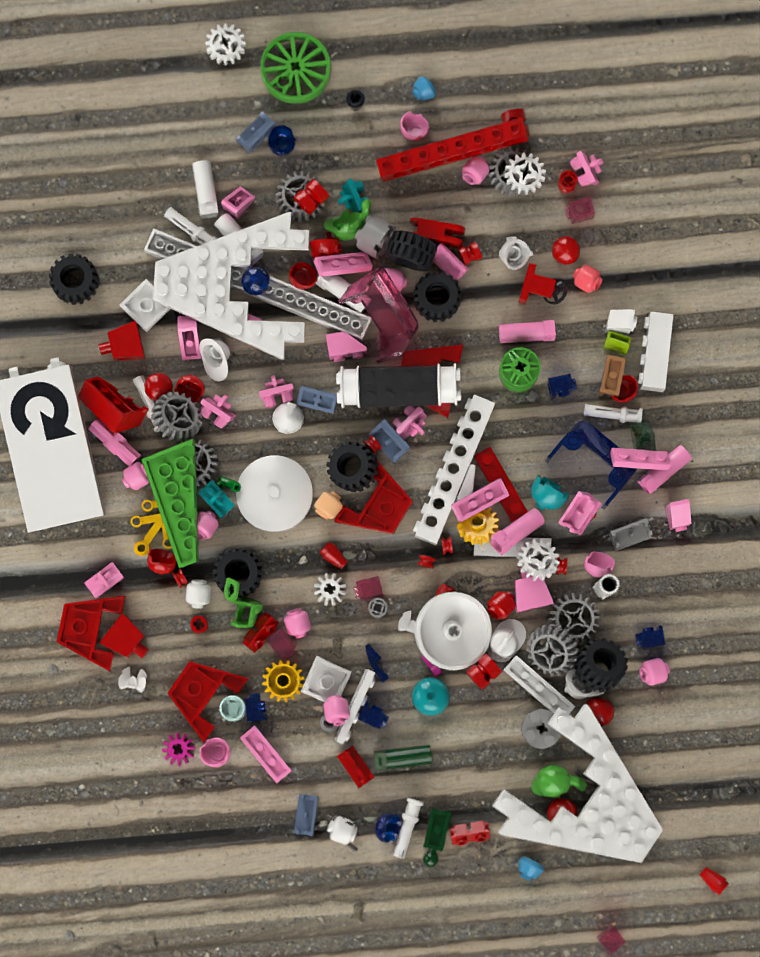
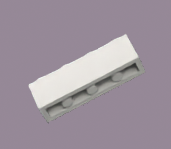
[638,312,673,392]

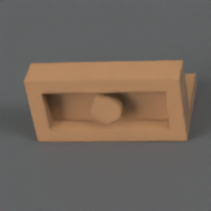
[599,355,626,397]

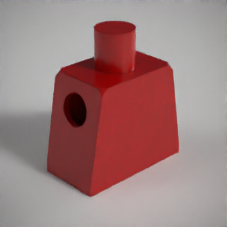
[98,321,146,361]
[99,613,149,659]

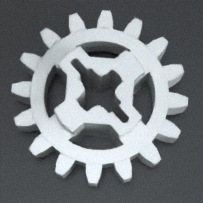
[205,23,246,65]
[504,153,546,195]
[517,539,559,581]

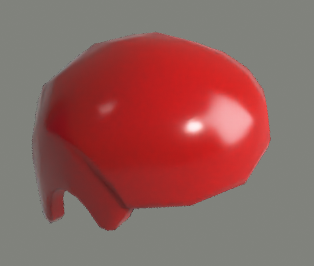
[552,236,580,265]
[288,262,317,290]
[144,373,173,401]
[174,374,205,403]
[610,375,638,403]
[147,548,176,575]
[585,697,615,727]
[547,798,578,822]

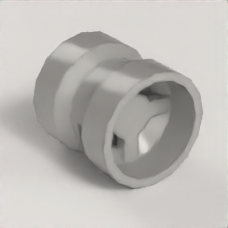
[368,598,387,619]

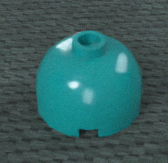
[531,475,570,511]
[411,677,450,716]

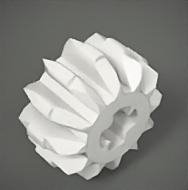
[314,573,346,606]

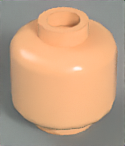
[314,491,343,520]

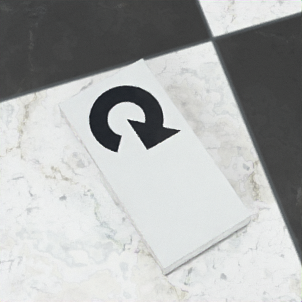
[0,357,105,533]

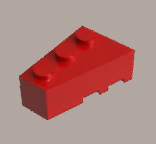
[78,376,148,433]

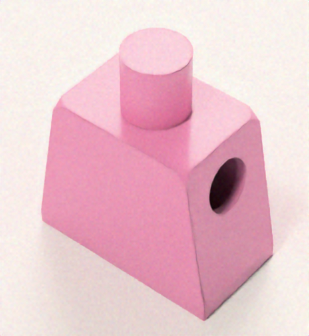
[514,568,554,613]

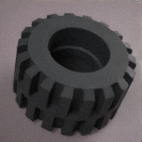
[385,230,438,271]
[49,253,99,305]
[413,271,461,322]
[326,441,379,492]
[213,548,263,598]
[574,638,628,692]

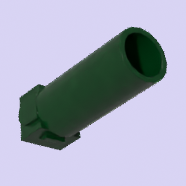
[374,745,432,771]

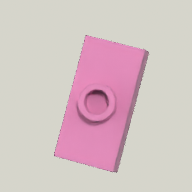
[433,243,469,281]

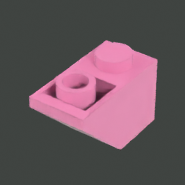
[326,332,367,362]

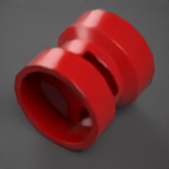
[558,170,578,194]
[458,241,482,265]

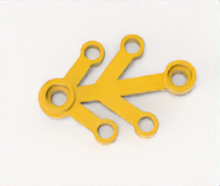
[131,500,172,557]

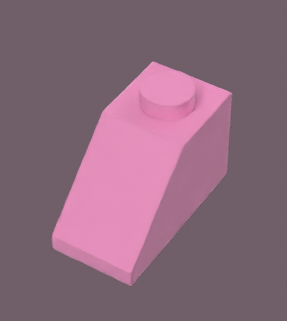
[177,316,201,361]
[665,499,691,532]

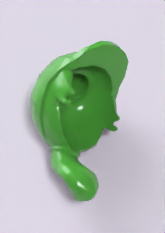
[323,199,372,241]
[532,764,587,798]

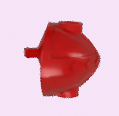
[309,232,342,259]

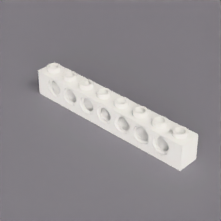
[413,395,495,546]

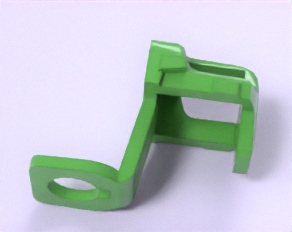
[224,578,263,628]

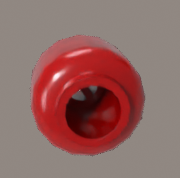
[487,591,516,620]

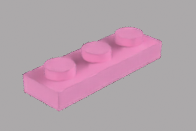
[314,252,373,277]
[610,448,671,470]
[451,478,509,522]
[240,726,292,783]

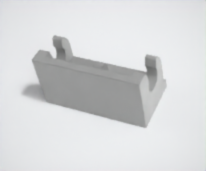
[609,518,652,551]

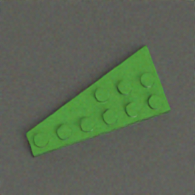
[142,439,199,568]

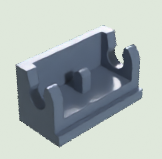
[235,112,276,154]
[296,385,337,414]
[369,419,410,464]
[294,794,319,836]

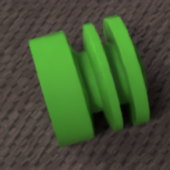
[499,347,541,393]

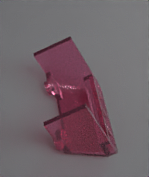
[338,267,419,364]

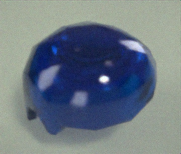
[267,125,296,156]
[241,266,271,295]
[374,813,402,843]

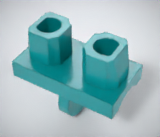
[337,178,369,213]
[198,480,235,518]

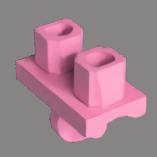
[570,151,604,187]
[259,375,294,409]
[199,394,236,429]
[392,406,427,440]
[84,562,124,599]

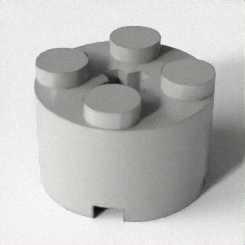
[355,214,396,259]
[521,709,561,749]

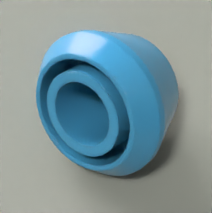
[412,76,436,101]
[518,856,544,881]

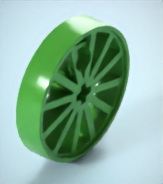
[260,32,331,104]

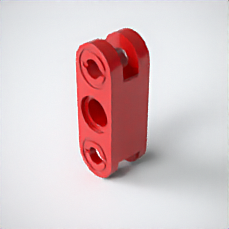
[409,217,466,248]

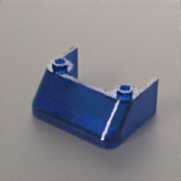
[545,421,637,510]

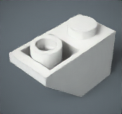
[605,309,637,336]

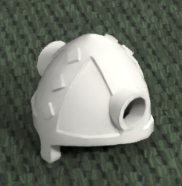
[499,236,533,270]
[272,402,304,434]

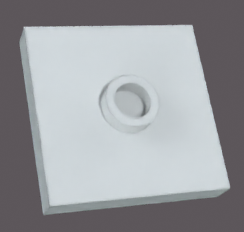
[119,279,171,333]
[301,656,352,703]

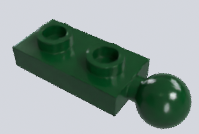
[423,808,451,867]

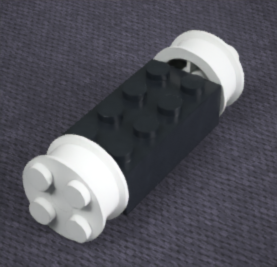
[336,363,461,408]

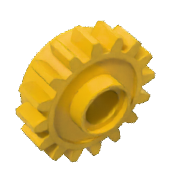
[457,507,499,545]
[262,660,305,703]

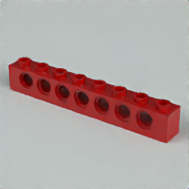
[376,117,529,182]

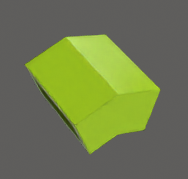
[603,330,632,356]

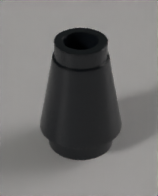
[346,90,365,111]

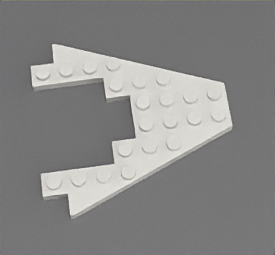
[153,212,310,360]
[493,704,663,863]

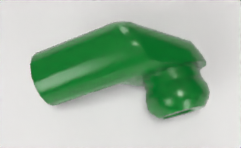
[215,476,241,492]

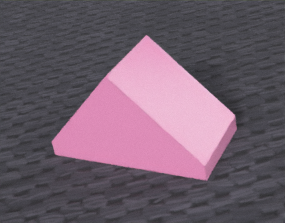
[221,186,255,220]

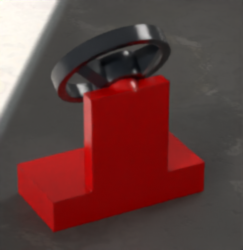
[518,263,568,305]

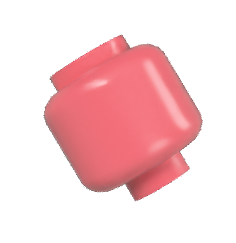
[573,265,602,293]

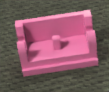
[558,491,602,535]

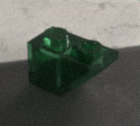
[630,421,656,451]

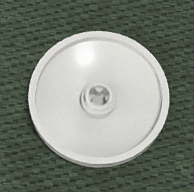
[236,455,313,532]
[415,592,492,670]

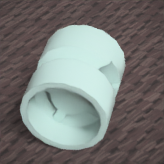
[220,695,246,721]

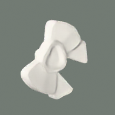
[398,611,416,634]
[118,667,147,692]

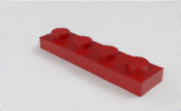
[474,447,528,523]

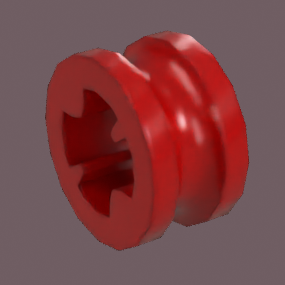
[363,436,382,455]
[441,536,453,554]
[417,555,436,569]
[556,558,567,575]
[172,569,189,588]
[190,616,208,634]

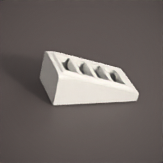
[456,464,475,501]

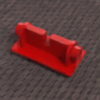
[242,613,279,653]
[337,745,375,788]
[449,820,490,846]

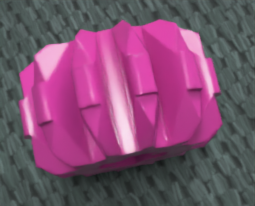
[162,733,195,766]

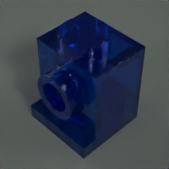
[547,374,577,400]
[635,626,666,649]
[245,693,268,722]
[358,702,389,729]

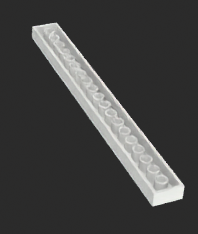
[144,228,372,342]

